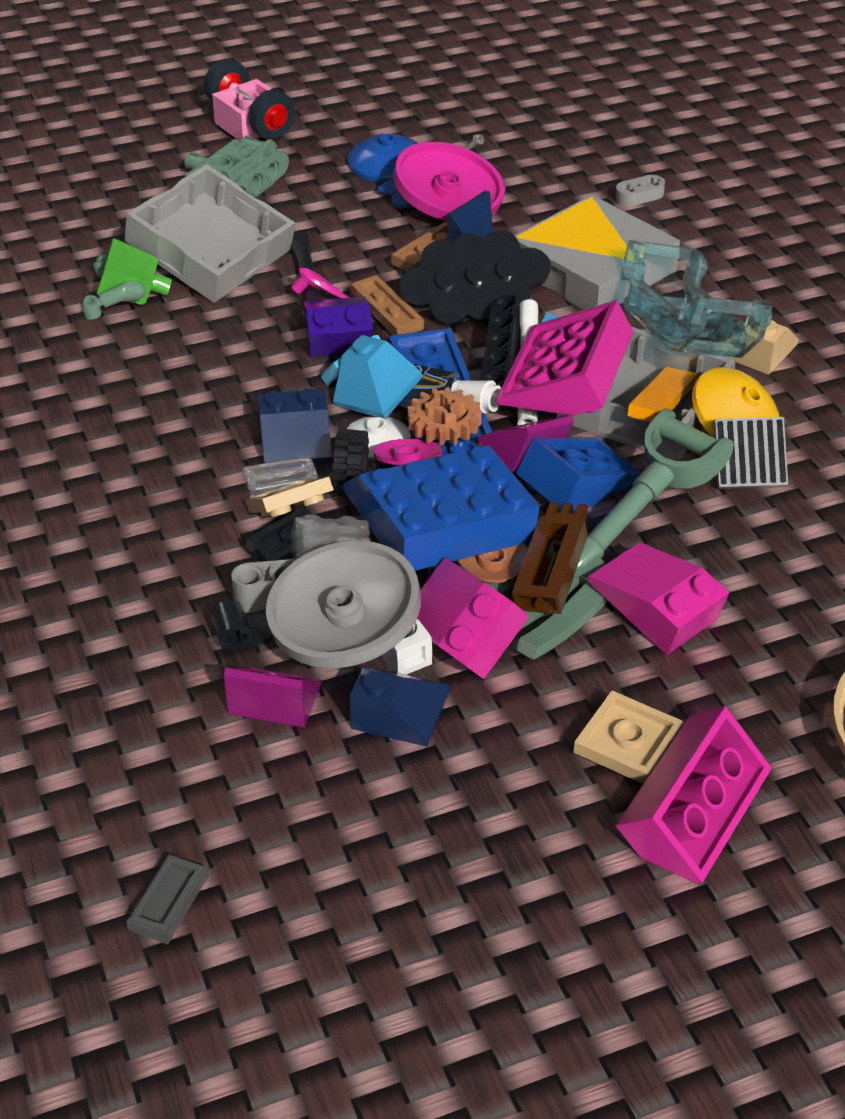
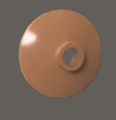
[457,544,528,583]

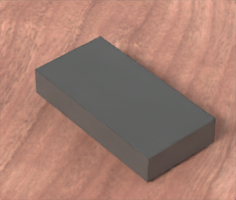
[126,854,209,944]

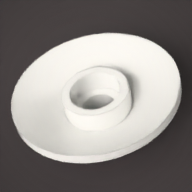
[347,416,411,461]

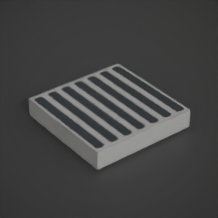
[713,417,788,489]

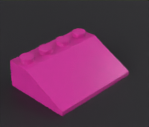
[496,300,633,415]

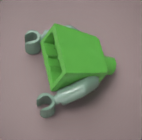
[83,238,172,320]

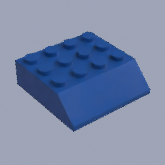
[343,445,539,571]

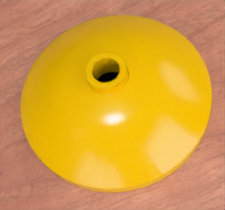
[692,367,780,438]

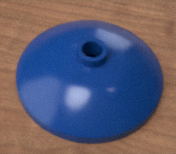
[347,134,418,183]

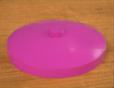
[393,142,505,221]

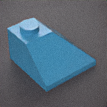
[333,335,423,419]

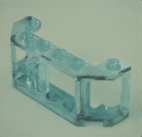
[621,240,772,358]

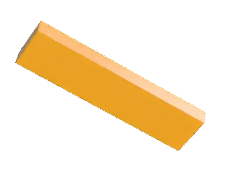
[627,366,698,422]

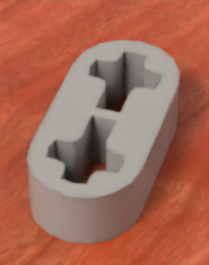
[615,175,665,206]

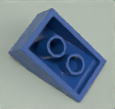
[516,437,642,512]

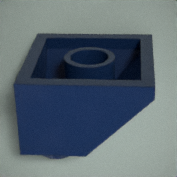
[447,190,493,244]
[349,668,451,747]

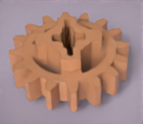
[408,387,482,445]

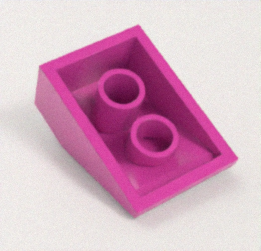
[587,542,730,655]
[417,557,530,679]

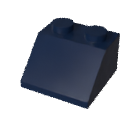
[257,389,333,468]

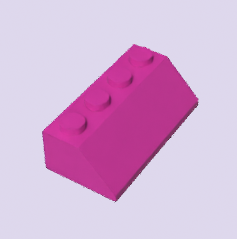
[616,706,772,884]

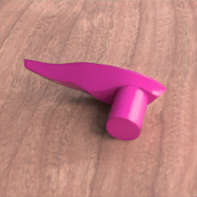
[292,268,349,299]

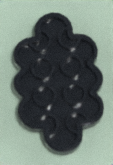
[400,230,551,326]

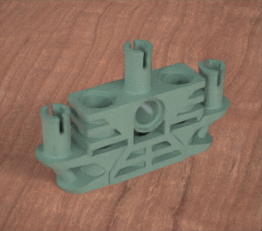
[184,135,289,198]

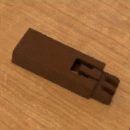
[512,502,588,614]

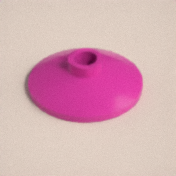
[373,439,443,466]

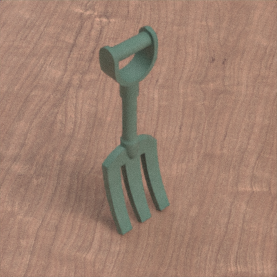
[485,408,734,660]

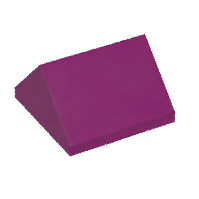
[477,415,574,472]
[224,667,321,728]

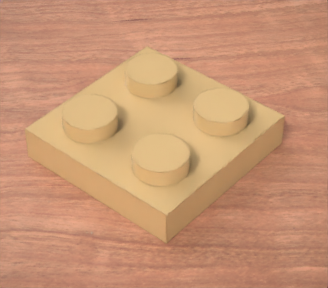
[245,476,333,517]
[573,691,684,784]

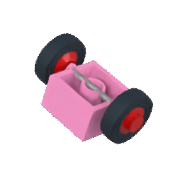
[204,58,296,142]

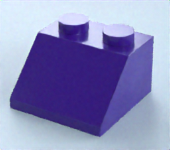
[303,297,373,357]

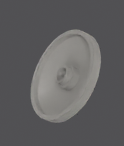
[266,541,421,668]

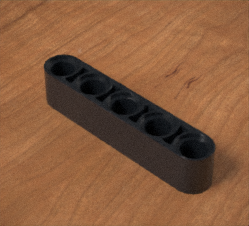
[480,295,521,413]

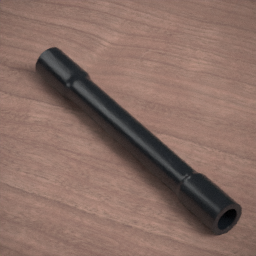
[292,230,321,301]

